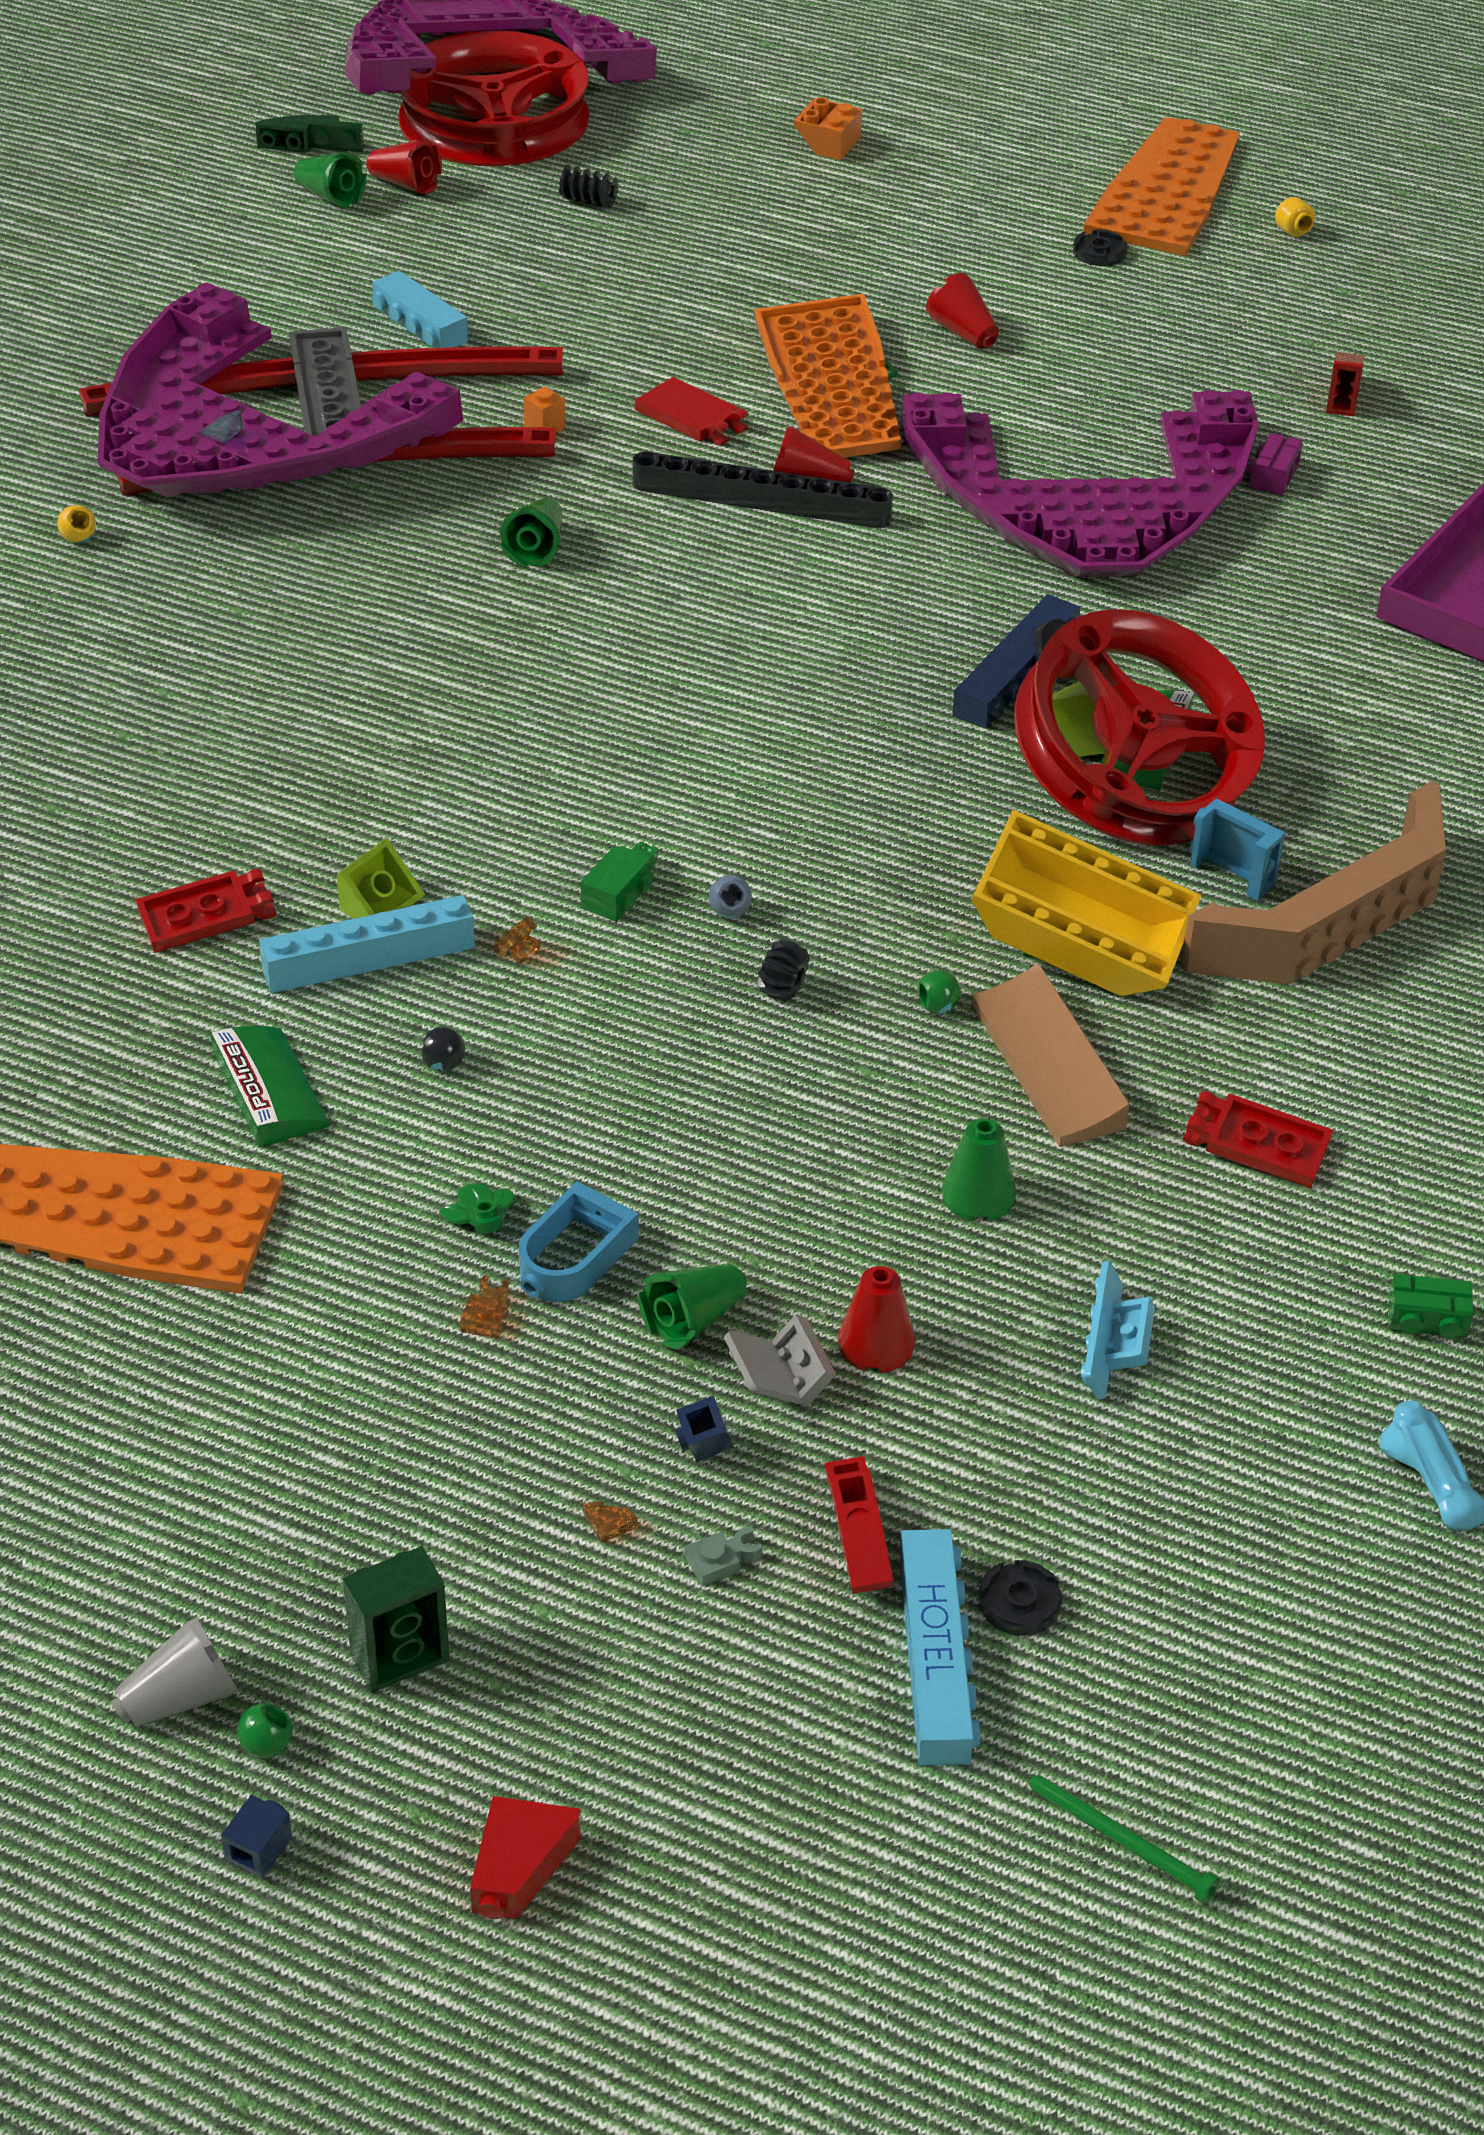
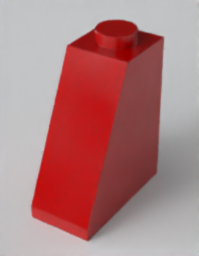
[1326,352,1365,417]
[470,1796,581,1919]

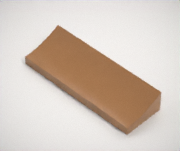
[971,963,1129,1147]

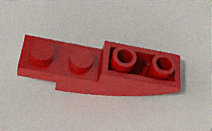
[824,1456,894,1594]

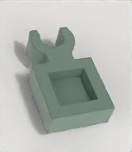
[684,1527,763,1586]

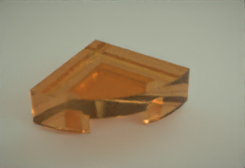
[583,1501,638,1543]

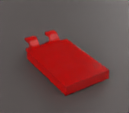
[635,377,748,446]
[135,869,277,953]
[1183,1091,1333,1188]

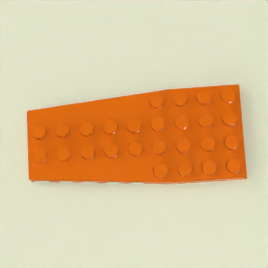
[1083,117,1240,256]
[754,293,901,458]
[0,1144,284,1294]

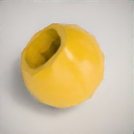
[57,505,96,543]

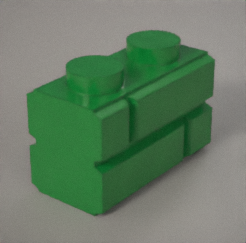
[1388,1274,1473,1338]

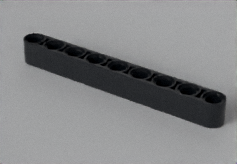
[633,452,893,528]

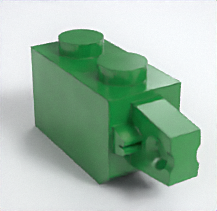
[580,842,658,922]

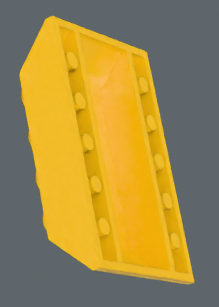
[971,809,1202,996]

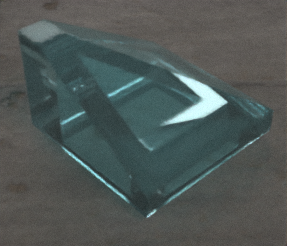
[201,410,244,443]

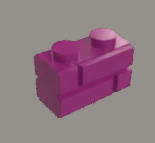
[1247,433,1303,496]

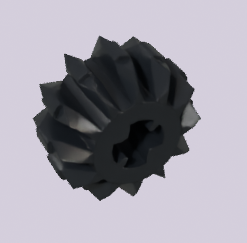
[757,939,810,1002]

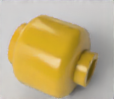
[1275,197,1315,237]

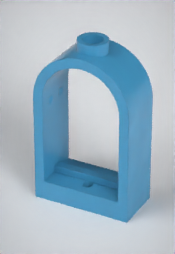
[519,1181,639,1302]

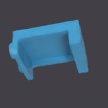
[1190,798,1285,901]

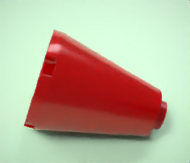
[366,139,442,194]
[926,273,999,349]
[773,426,855,483]
[838,1266,916,1373]

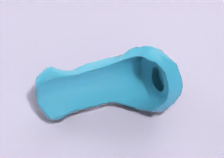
[1379,1400,1484,1531]

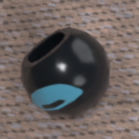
[422,1027,465,1072]

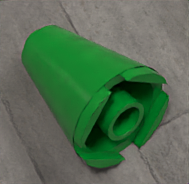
[294,152,367,208]
[499,498,562,567]
[942,1118,1016,1221]
[638,1263,747,1349]

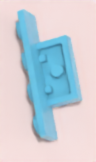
[1081,1261,1155,1400]

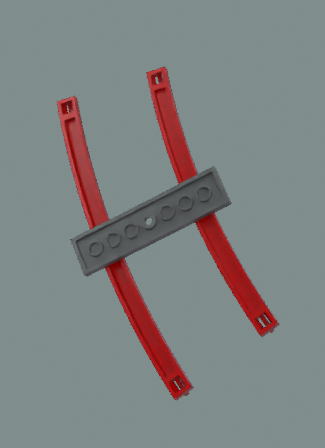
[79,327,563,495]

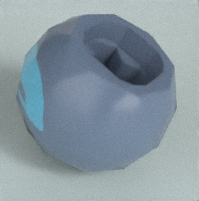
[709,875,752,919]

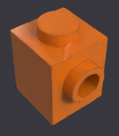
[523,386,565,433]

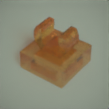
[492,916,540,964]

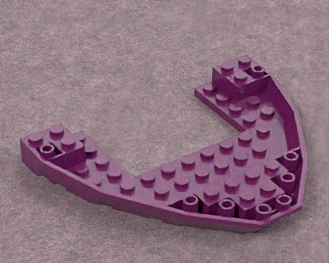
[344,0,657,95]
[98,282,463,497]
[901,390,1259,578]

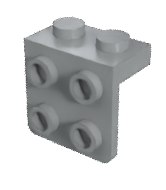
[724,1314,837,1406]

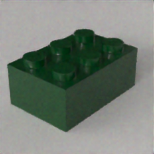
[343,1546,450,1693]

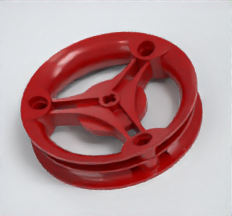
[398,31,589,166]
[1014,609,1265,846]

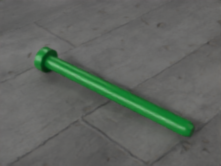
[1029,1775,1221,1905]

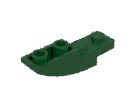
[255,115,364,153]

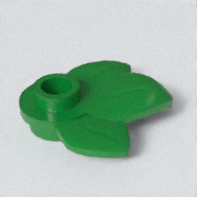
[440,1183,515,1234]

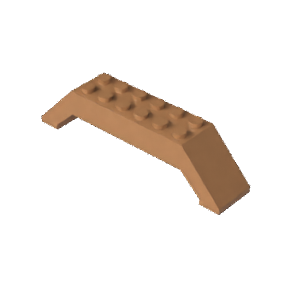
[1181,781,1446,984]

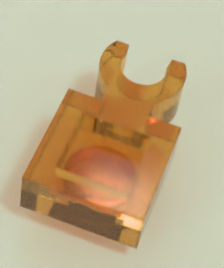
[460,1275,510,1339]

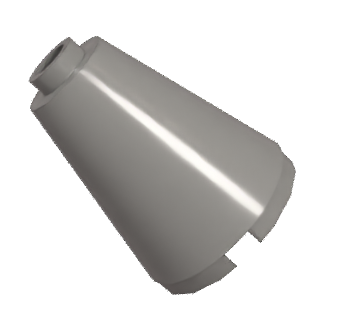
[111,1617,238,1727]

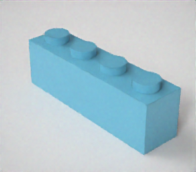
[372,271,468,348]

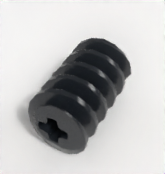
[559,164,618,208]

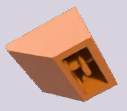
[794,97,862,161]

